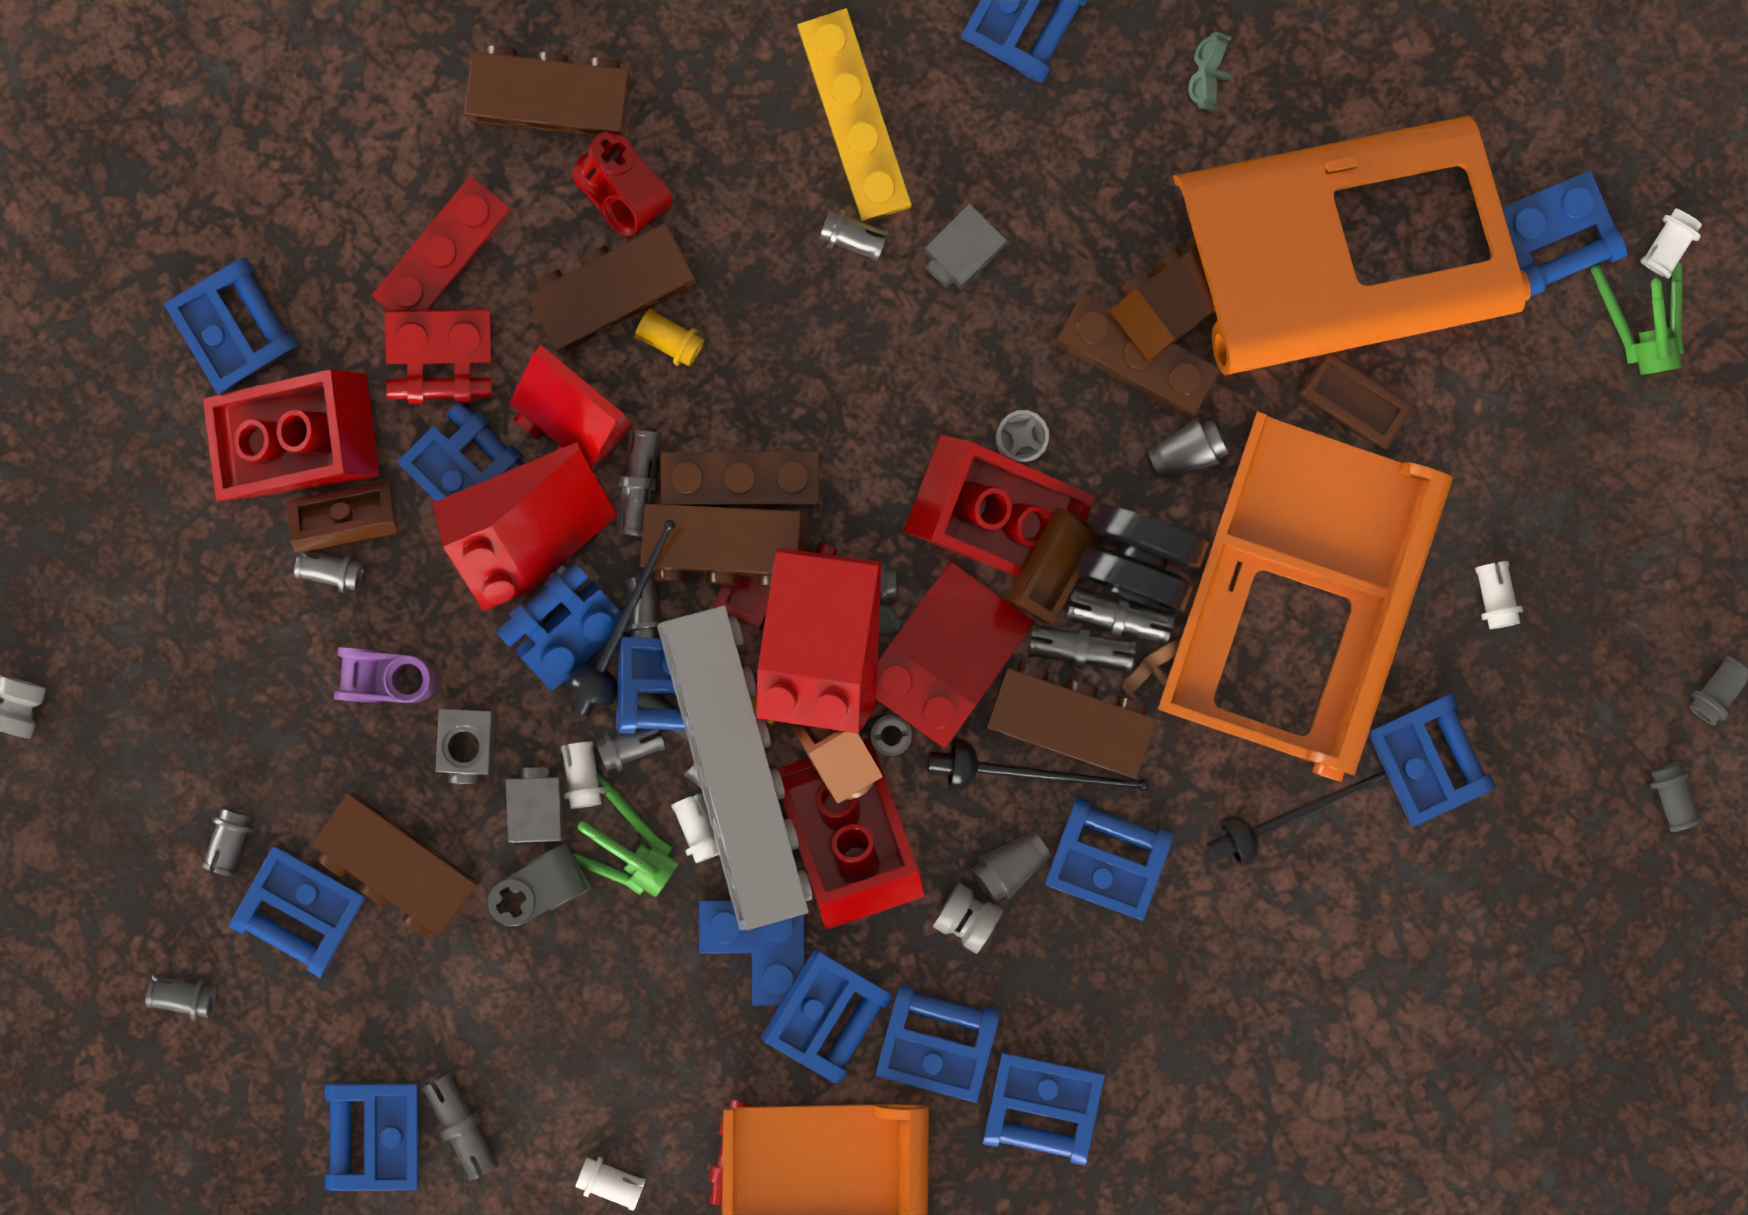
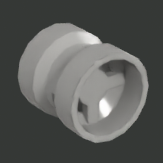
[996,410,1049,465]
[0,674,46,739]
[932,882,1004,954]

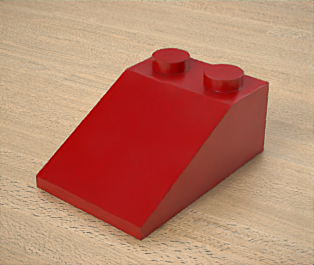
[509,344,633,471]
[203,369,380,501]
[903,435,1096,578]
[432,442,617,611]
[756,548,882,733]
[876,561,1035,749]
[777,738,924,931]

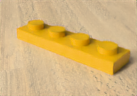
[797,8,911,223]

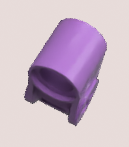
[334,647,438,703]

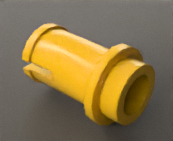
[634,308,705,367]

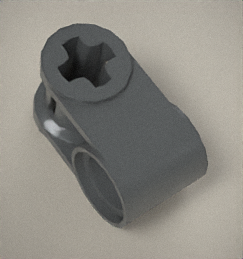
[487,842,592,926]

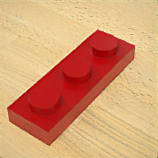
[371,176,512,309]

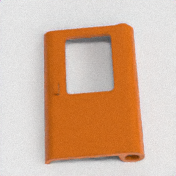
[1173,116,1531,375]
[1158,411,1453,782]
[722,1104,929,1215]

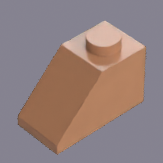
[788,723,883,804]

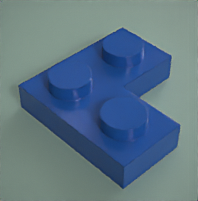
[699,900,805,1006]

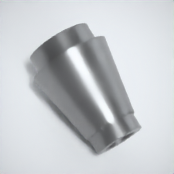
[1148,416,1230,479]
[970,831,1051,903]

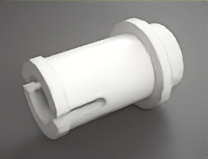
[1640,209,1702,279]
[1475,561,1523,629]
[560,741,605,809]
[671,793,719,863]
[575,1157,646,1211]

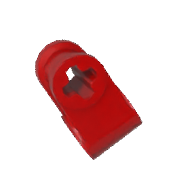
[572,132,672,237]

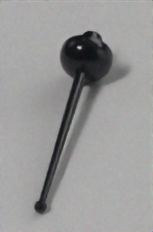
[566,520,675,716]
[927,739,1149,791]
[1206,771,1388,867]

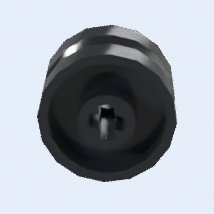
[1075,504,1209,613]

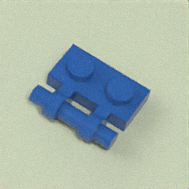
[397,402,524,501]
[496,562,630,692]

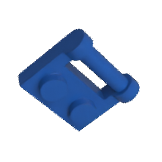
[961,0,1088,83]
[1502,170,1627,297]
[164,257,300,395]
[616,637,685,733]
[1368,692,1497,827]
[1044,796,1174,921]
[229,845,367,978]
[760,948,894,1085]
[875,983,1001,1103]
[982,1051,1105,1166]
[324,1082,420,1191]

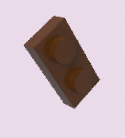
[287,480,398,554]

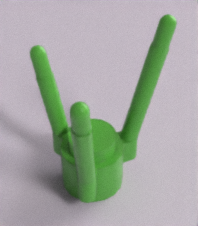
[1591,262,1684,375]
[573,774,679,897]

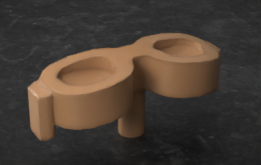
[1120,637,1181,700]

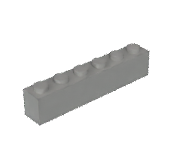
[657,605,812,930]

